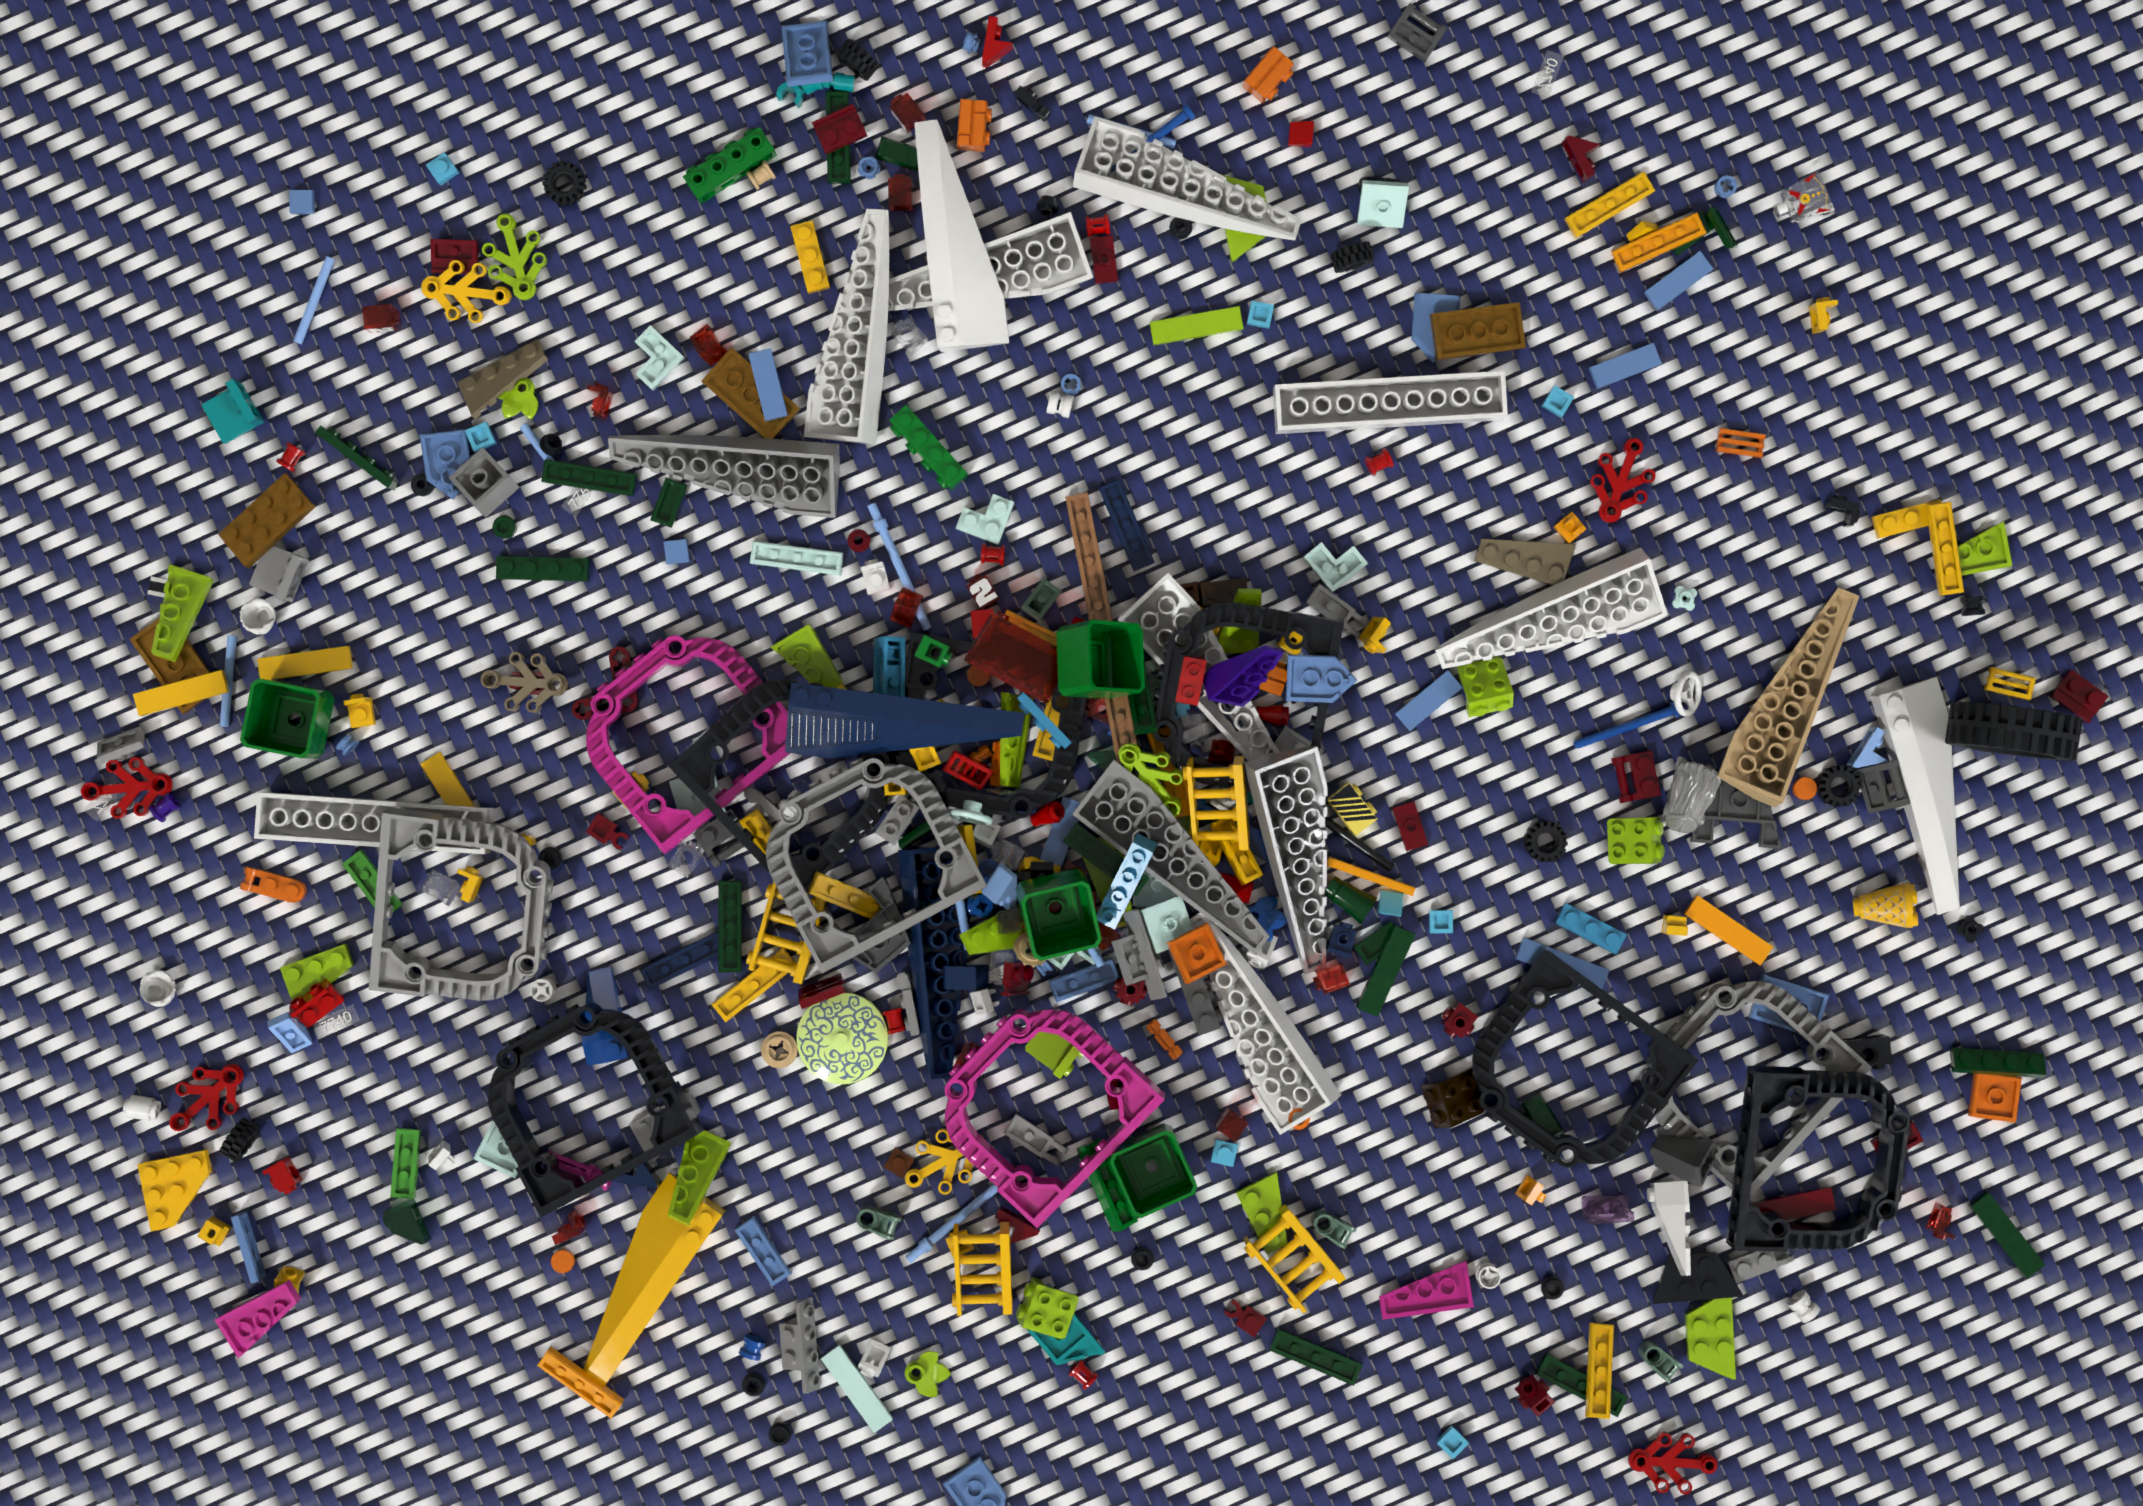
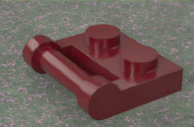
[1611,750,1661,803]

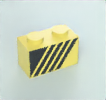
[1326,783,1377,836]

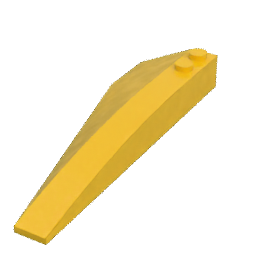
[583,1172,726,1385]

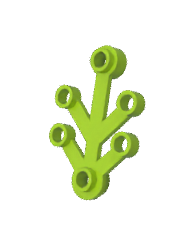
[482,213,547,300]
[1118,743,1183,817]

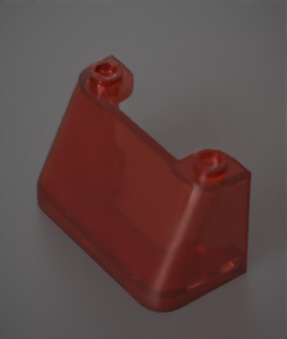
[964,610,1058,705]

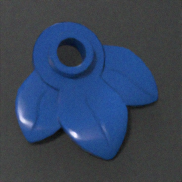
[1247,896,1287,941]

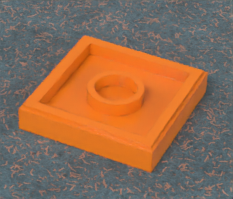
[1166,923,1227,984]
[1968,1074,2022,1123]

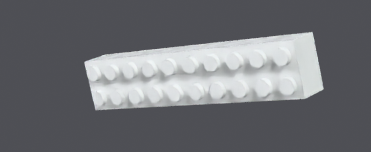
[1273,371,1508,434]
[254,792,494,854]

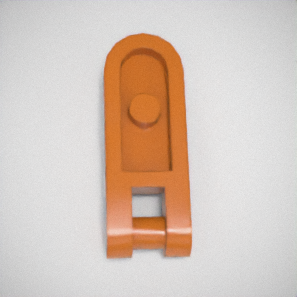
[239,866,307,903]

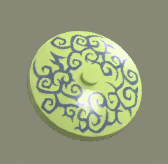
[796,992,889,1084]

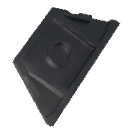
[1652,1251,1743,1304]

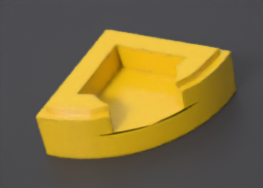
[1626,221,1659,242]

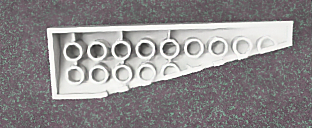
[1870,677,1960,915]

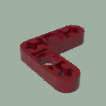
[572,646,639,720]

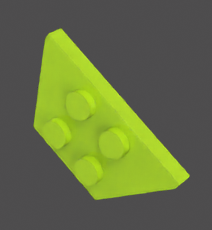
[1220,174,1267,262]
[1685,1298,1736,1380]

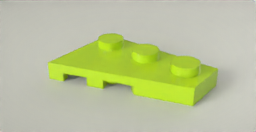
[280,944,354,1001]

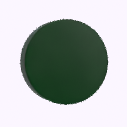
[492,515,517,539]

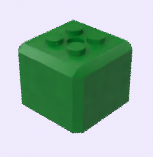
[1056,620,1145,699]
[240,678,335,759]
[1015,868,1102,961]
[1109,1123,1197,1218]

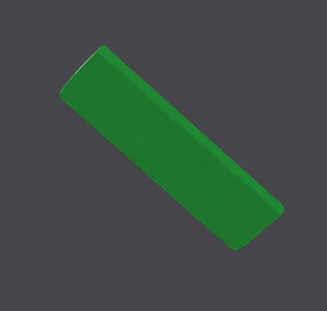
[1077,1138,1138,1232]

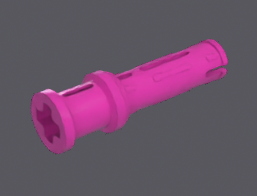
[543,1150,612,1191]

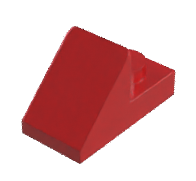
[982,16,1013,68]

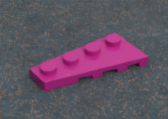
[1379,1261,1474,1320]
[215,1279,301,1358]

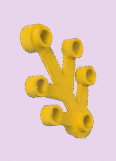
[421,260,512,323]
[905,1129,983,1195]

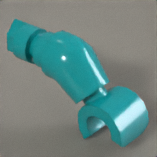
[776,72,855,109]

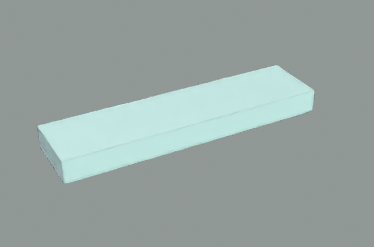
[750,541,844,576]
[821,1344,893,1433]

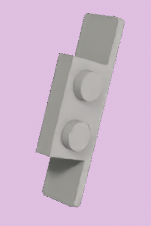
[1112,909,1167,1000]
[779,1297,820,1394]

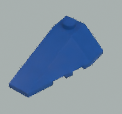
[582,966,630,1066]

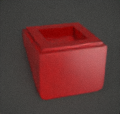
[1288,121,1314,148]

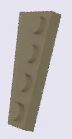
[457,339,548,419]
[1474,539,1576,586]

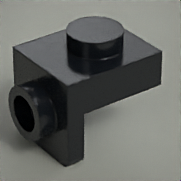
[1823,495,1860,528]

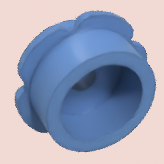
[962,31,980,54]
[858,157,880,179]

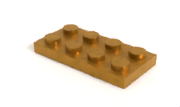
[1429,302,1526,360]
[701,347,801,439]
[218,473,316,569]
[129,618,212,714]

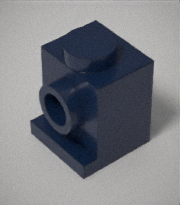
[1326,921,1357,958]

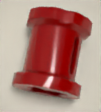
[1085,214,1110,237]
[276,442,306,472]
[1364,448,1394,476]
[981,543,1005,566]
[882,1007,906,1034]
[1068,1359,1098,1390]

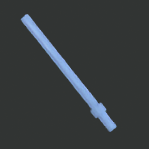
[867,503,932,631]
[905,1184,998,1263]

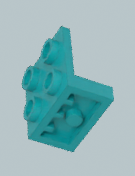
[202,379,264,444]

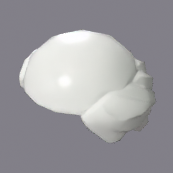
[239,598,276,635]
[140,970,176,1007]

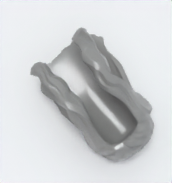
[1663,756,1721,833]

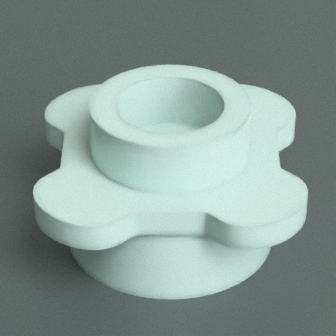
[1672,586,1697,611]

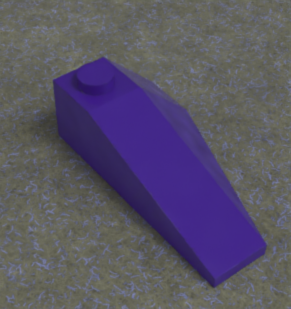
[1203,645,1284,707]

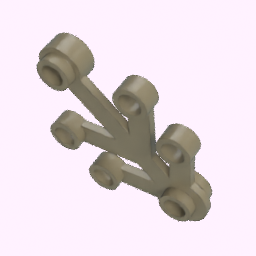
[481,652,568,713]

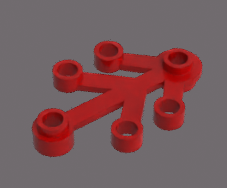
[1589,438,1656,523]
[81,757,173,819]
[169,1064,244,1132]
[1628,1431,1718,1494]

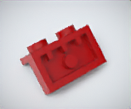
[1175,655,1207,706]
[289,979,344,1028]

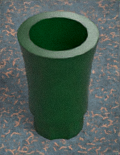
[1325,876,1377,924]

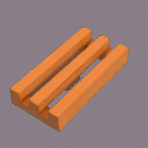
[1715,428,1766,458]

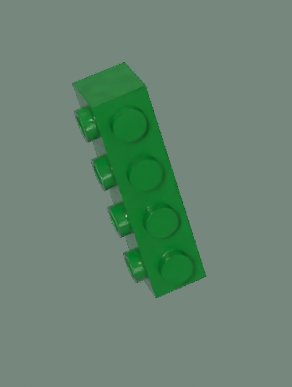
[683,127,777,204]
[889,405,968,492]

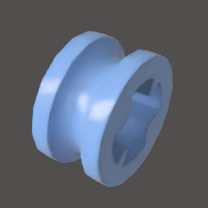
[1714,175,1737,198]
[1060,374,1081,396]
[336,734,359,756]
[1036,960,1053,976]

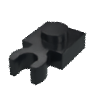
[1015,85,1050,122]

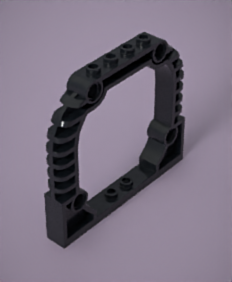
[1153,602,1344,793]
[894,632,1087,822]
[668,679,890,891]
[1472,947,1698,1168]
[488,1003,704,1217]
[1726,1066,1911,1252]

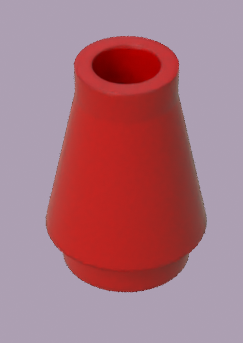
[1256,704,1289,727]
[1030,801,1065,827]

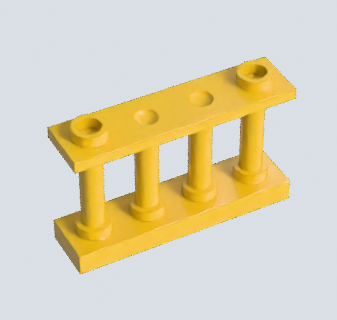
[1183,756,1250,850]
[746,881,827,984]
[1243,1204,1346,1314]
[949,1222,1013,1316]

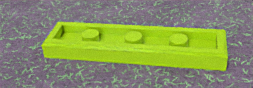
[1149,306,1244,346]

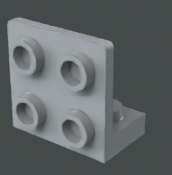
[249,546,309,602]

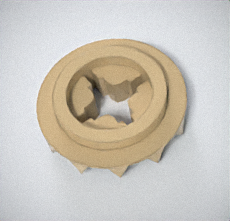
[1013,933,1047,968]
[761,1031,798,1068]

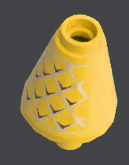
[1853,882,1918,928]

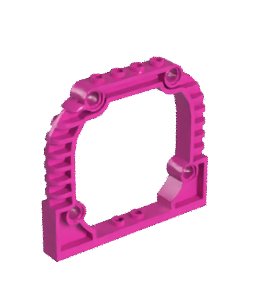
[586,635,791,854]
[944,1009,1165,1228]

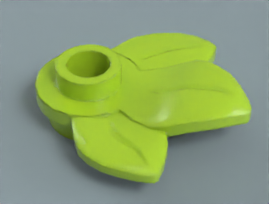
[497,378,538,419]
[905,1351,951,1397]

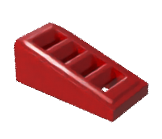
[942,750,993,790]

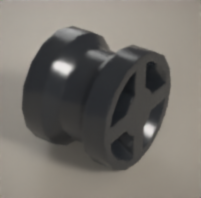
[1960,596,1985,616]

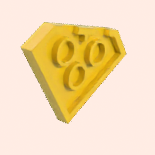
[137,1149,212,1231]

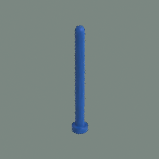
[1111,104,1195,173]
[1573,702,1681,749]

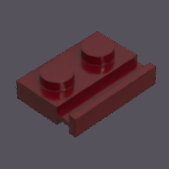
[812,104,867,155]
[430,238,479,274]
[2049,670,2109,723]
[1001,961,1034,997]
[798,973,845,1009]

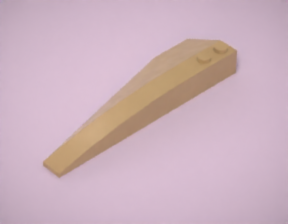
[1717,587,1860,807]

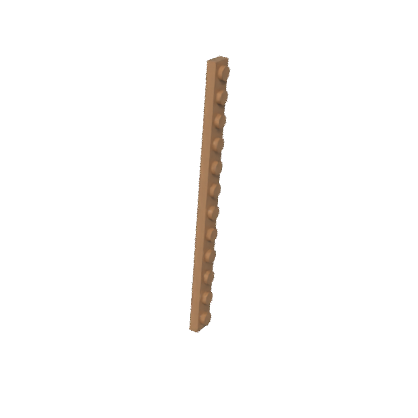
[1065,492,1137,765]

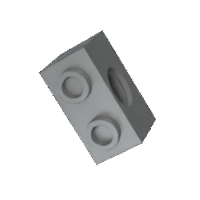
[875,795,920,845]

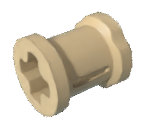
[746,160,776,190]

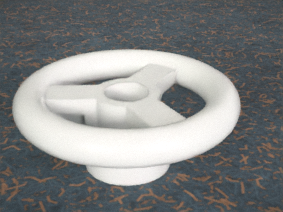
[1670,671,1702,717]

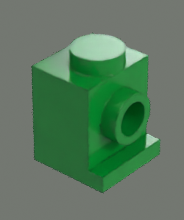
[914,635,953,668]

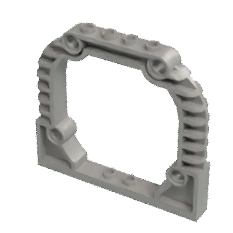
[766,757,987,973]
[369,807,554,1001]
[1647,981,1872,1198]

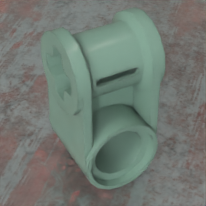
[856,1205,902,1240]
[1311,1210,1357,1249]
[1638,1340,1684,1384]

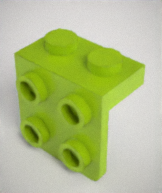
[1457,656,1514,717]
[1607,817,1665,864]
[1025,1032,1083,1079]
[1016,1277,1079,1339]

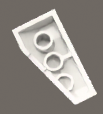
[1647,1181,1691,1276]

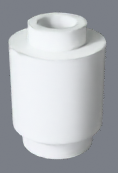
[123,1095,161,1121]

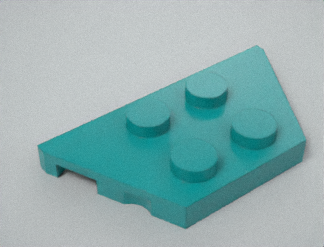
[1027,1283,1105,1365]

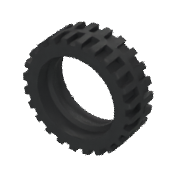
[1945,701,2083,761]

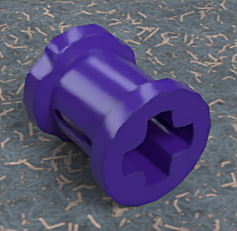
[149,792,181,823]

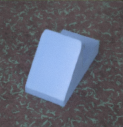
[1846,727,1887,768]
[982,863,1017,912]
[267,1012,312,1053]

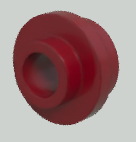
[847,529,870,552]

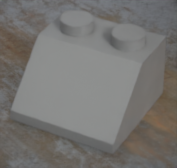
[448,447,520,518]

